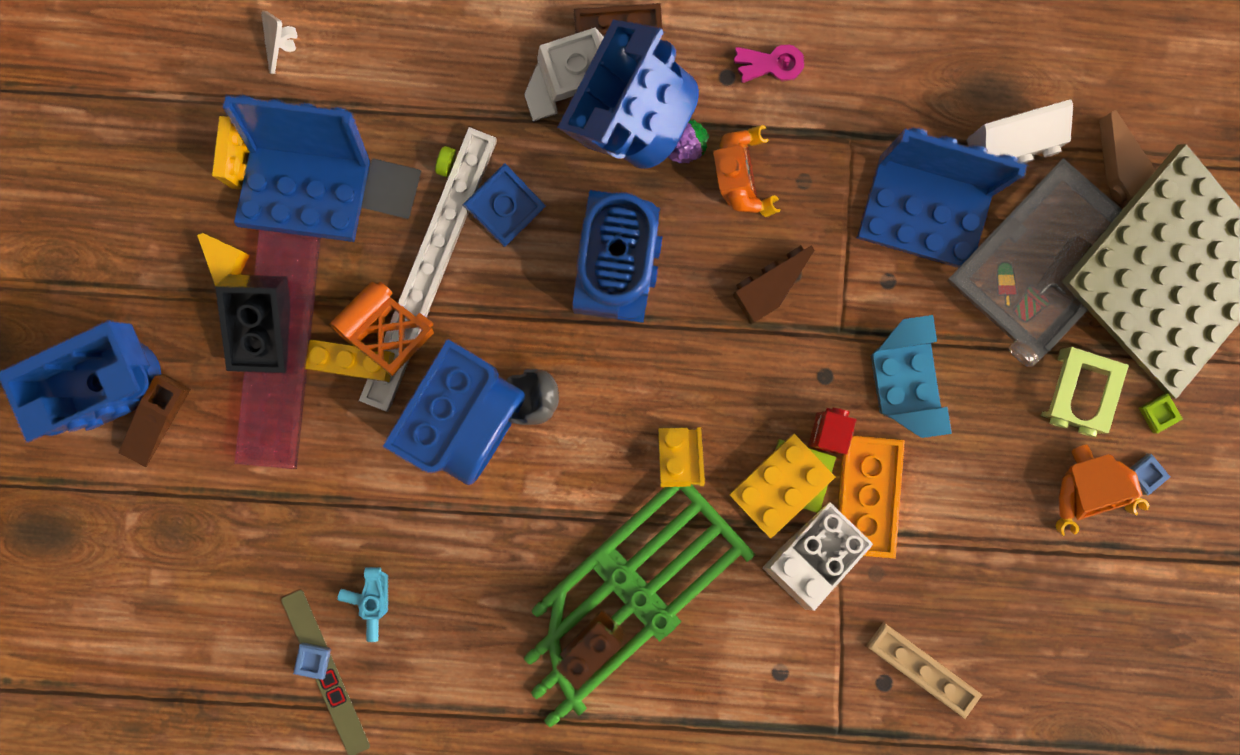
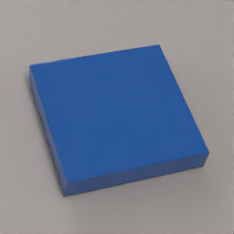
[462,163,546,247]

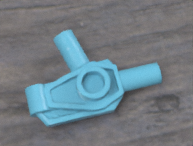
[337,567,388,642]

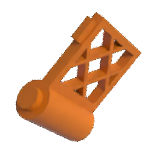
[330,281,434,376]

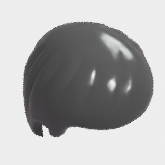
[506,369,559,425]

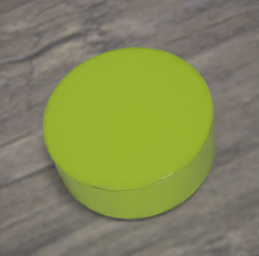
[435,146,456,177]

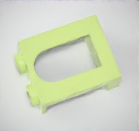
[1041,347,1129,437]

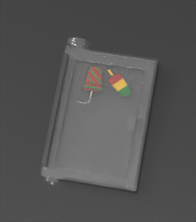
[947,158,1122,368]

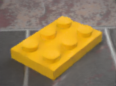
[729,433,836,539]

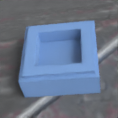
[1130,454,1170,496]
[293,643,331,680]

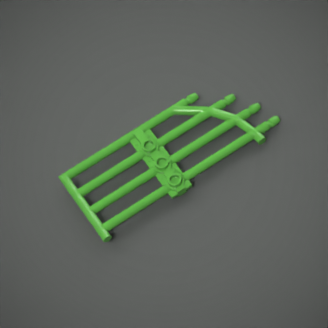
[524,485,755,727]

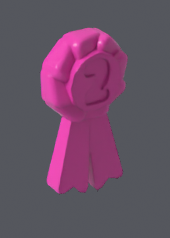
[734,45,804,83]

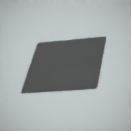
[361,158,421,219]

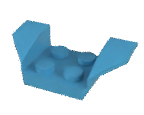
[871,315,952,438]

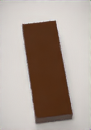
[574,3,663,37]

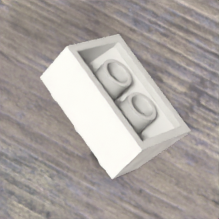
[967,99,1073,164]

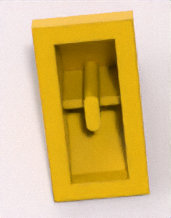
[197,233,250,286]

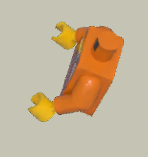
[713,125,781,217]
[1056,445,1149,536]

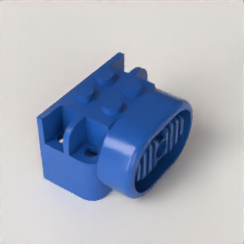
[557,19,699,169]
[573,190,663,323]
[0,321,161,442]
[383,339,525,485]

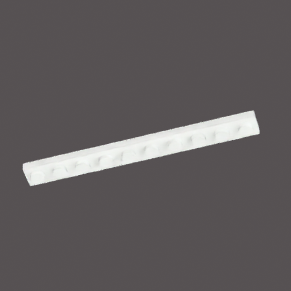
[359,127,497,412]

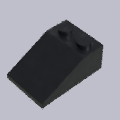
[215,274,290,373]

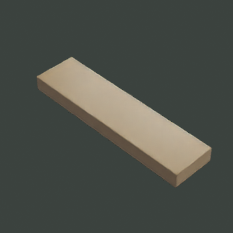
[866,622,982,719]

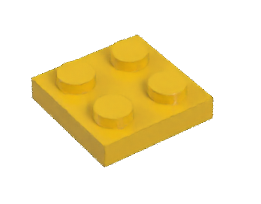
[212,116,250,190]

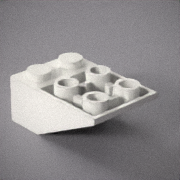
[762,502,873,611]

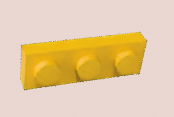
[304,340,395,382]

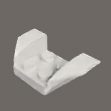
[524,27,604,121]

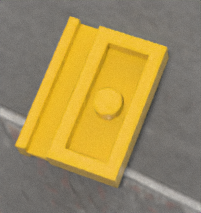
[658,427,705,487]

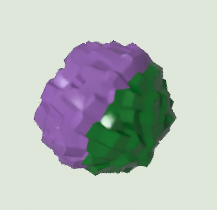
[668,119,710,163]

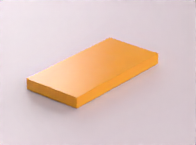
[838,436,905,559]

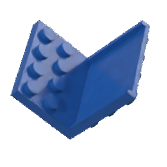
[223,95,370,242]
[857,128,1027,268]

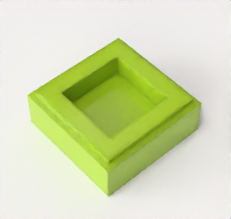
[1139,393,1183,434]

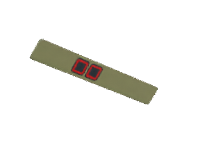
[281,590,370,755]

